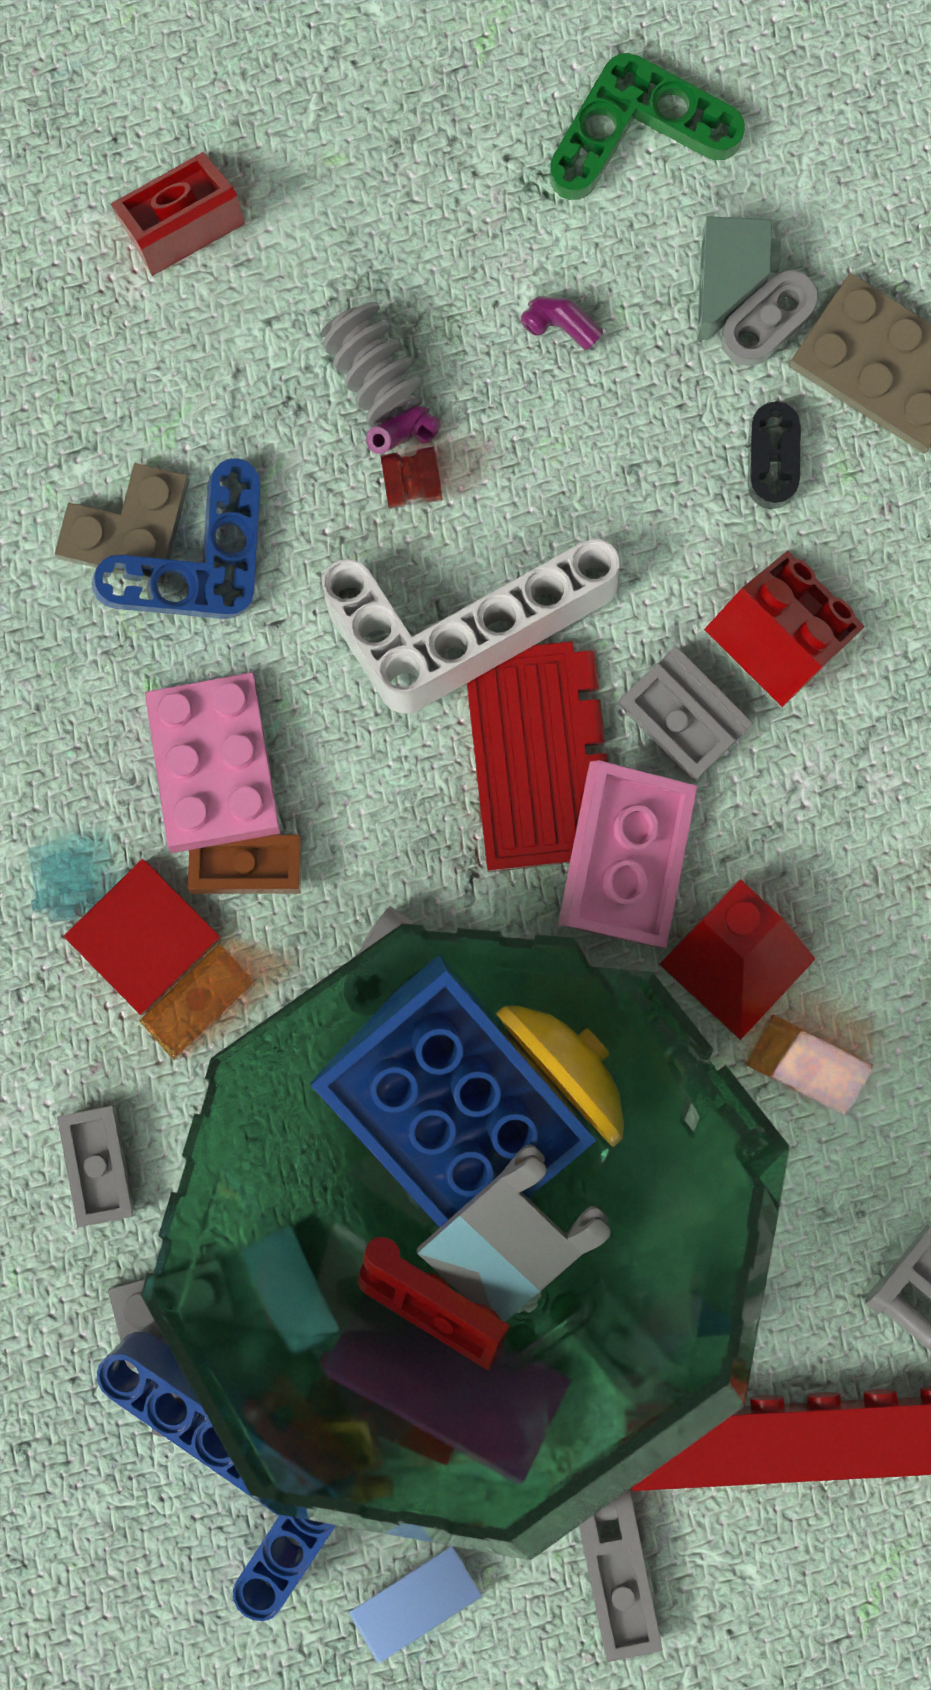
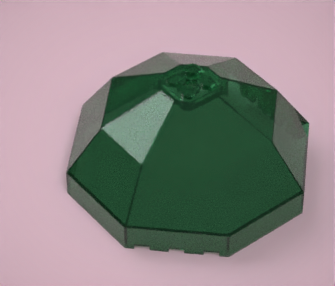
[141,924,790,1560]

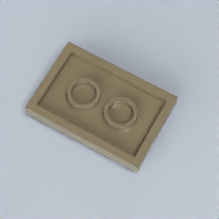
[788,272,931,454]

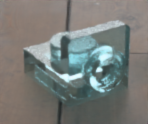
[28,839,96,922]

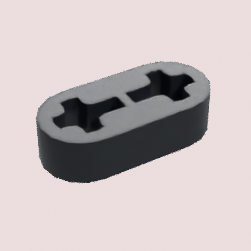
[748,401,801,509]

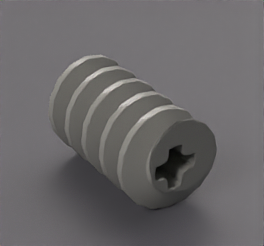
[320,302,423,428]

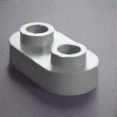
[721,270,817,366]

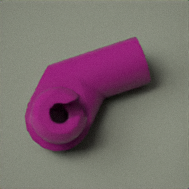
[521,296,603,351]
[366,406,441,454]

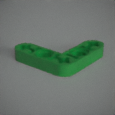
[549,53,745,200]

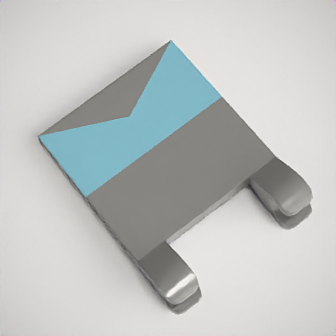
[417,1144,611,1322]

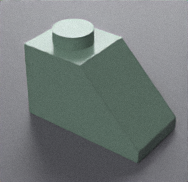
[697,216,781,340]

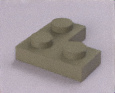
[55,463,190,584]

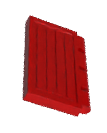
[463,641,608,872]

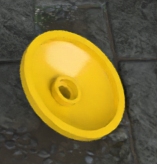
[496,1006,624,1147]

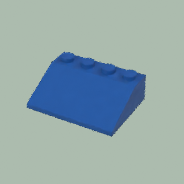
[310,954,596,1227]

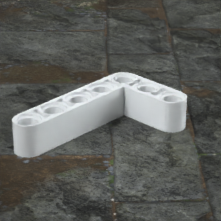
[322,539,620,713]

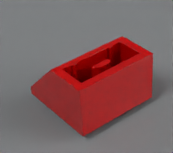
[704,550,865,707]

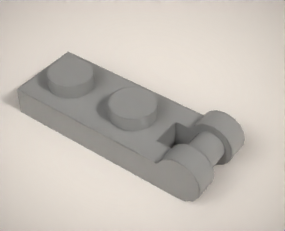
[573,1487,663,1662]

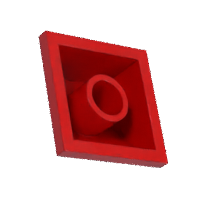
[659,879,815,1040]

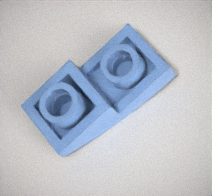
[348,1546,482,1664]

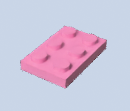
[145,672,280,853]
[558,760,697,948]

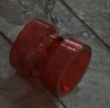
[380,446,443,509]

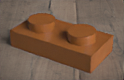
[188,835,302,894]

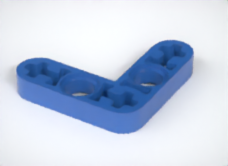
[91,458,260,619]

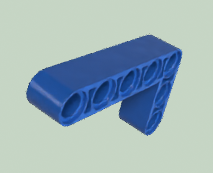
[97,1332,355,1621]

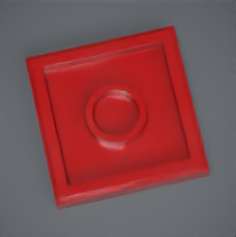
[63,858,222,1015]

